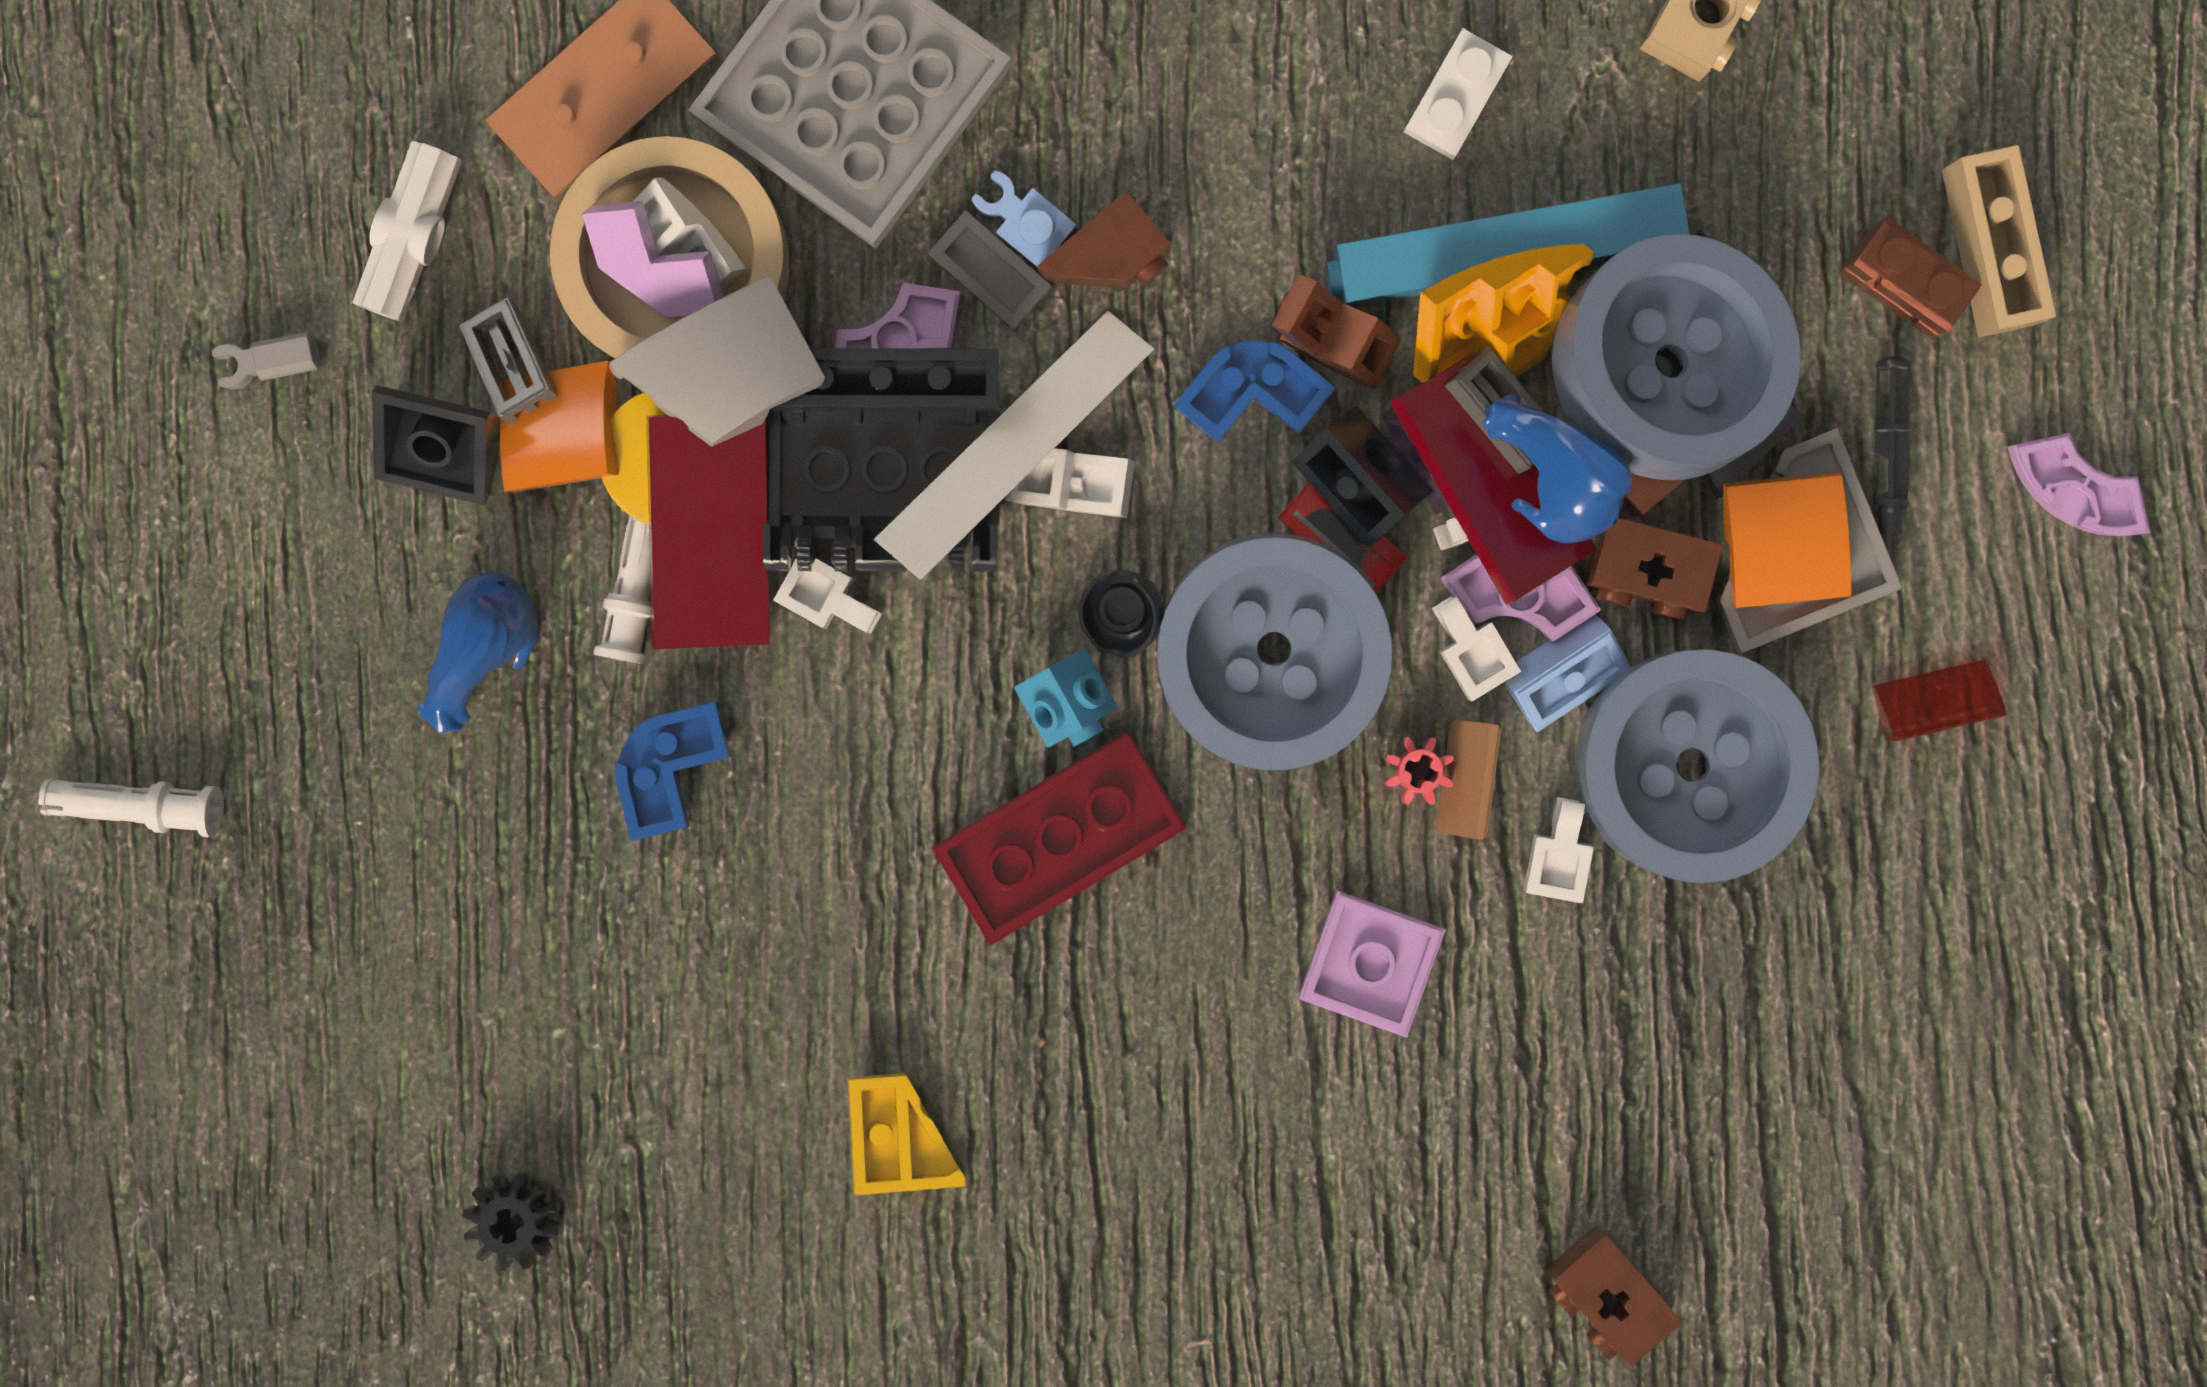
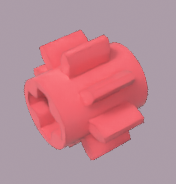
[1383,736,1454,805]

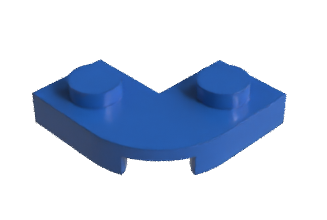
[1173,341,1336,443]
[615,701,731,841]

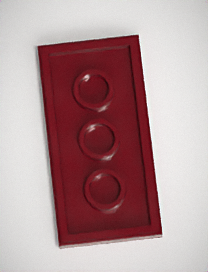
[1390,350,1597,605]
[646,415,770,649]
[931,730,1187,946]

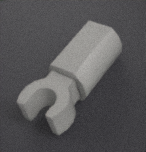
[212,331,321,390]

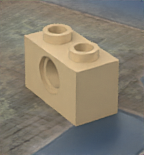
[1639,0,1762,82]

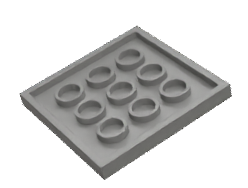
[688,0,1013,249]

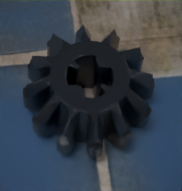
[462,1171,562,1271]

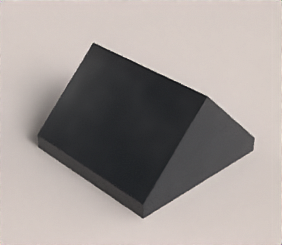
[372,385,500,505]

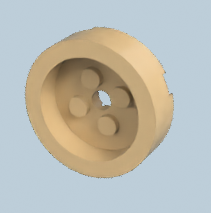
[550,136,790,359]

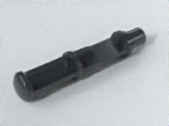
[1873,356,1911,534]

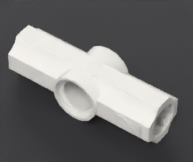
[352,141,462,322]

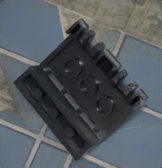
[763,348,1000,572]

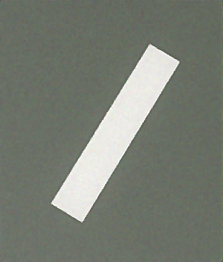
[874,311,1154,580]

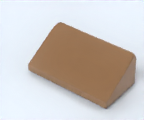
[1436,719,1502,840]

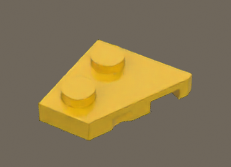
[847,1073,966,1195]

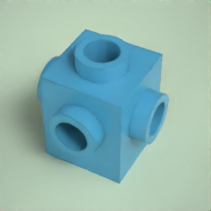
[1014,648,1119,748]

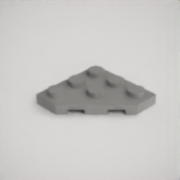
[1715,428,1902,654]

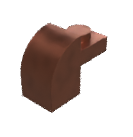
[1271,274,1402,389]

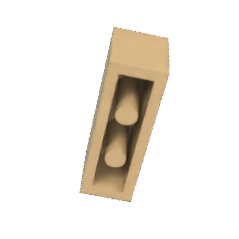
[1942,145,2056,338]

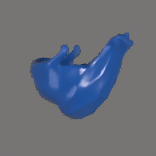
[1483,394,1632,543]
[417,572,539,733]

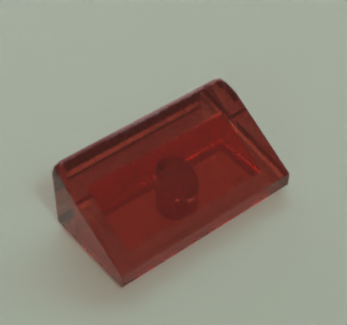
[1872,659,2007,742]

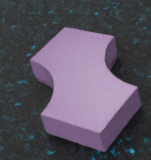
[835,282,961,349]
[1440,554,1601,642]

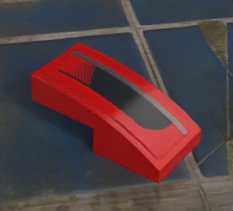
[1277,483,1407,592]

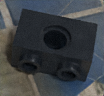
[1291,406,1434,548]

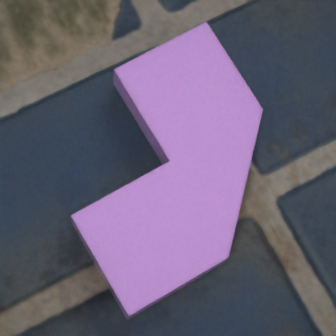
[582,201,723,317]

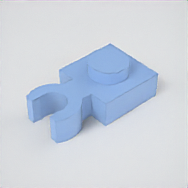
[972,171,1077,269]

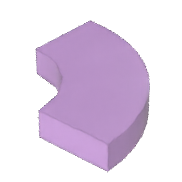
[2007,433,2150,536]

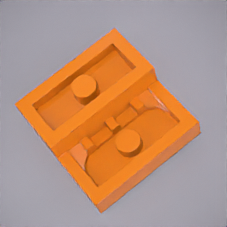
[500,361,619,492]
[1723,472,1851,608]

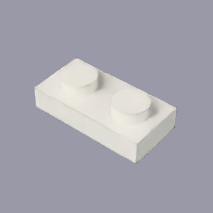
[1404,28,1513,160]

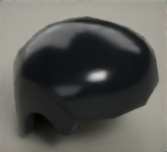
[1077,569,1164,658]

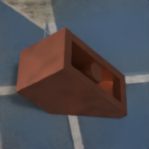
[1038,191,1171,289]

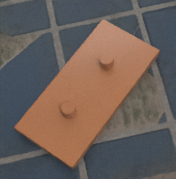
[485,0,717,199]

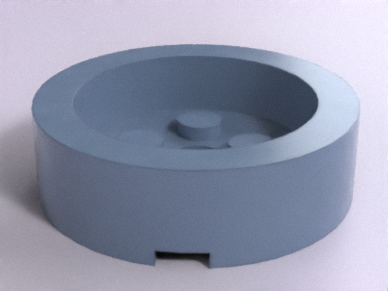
[1552,234,1801,480]
[1157,532,1392,771]
[1575,649,1819,883]

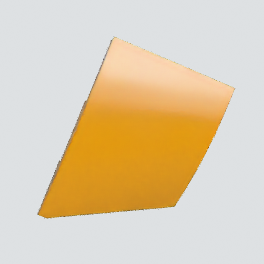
[1413,244,1594,383]

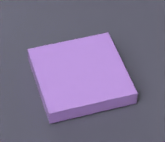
[1298,890,1446,1038]

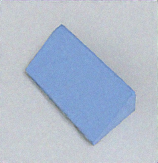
[1503,614,1631,732]

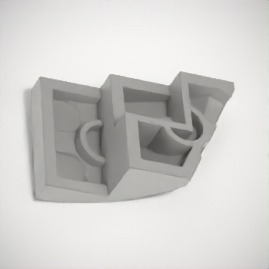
[609,276,825,447]

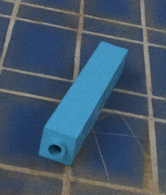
[1325,183,1690,308]

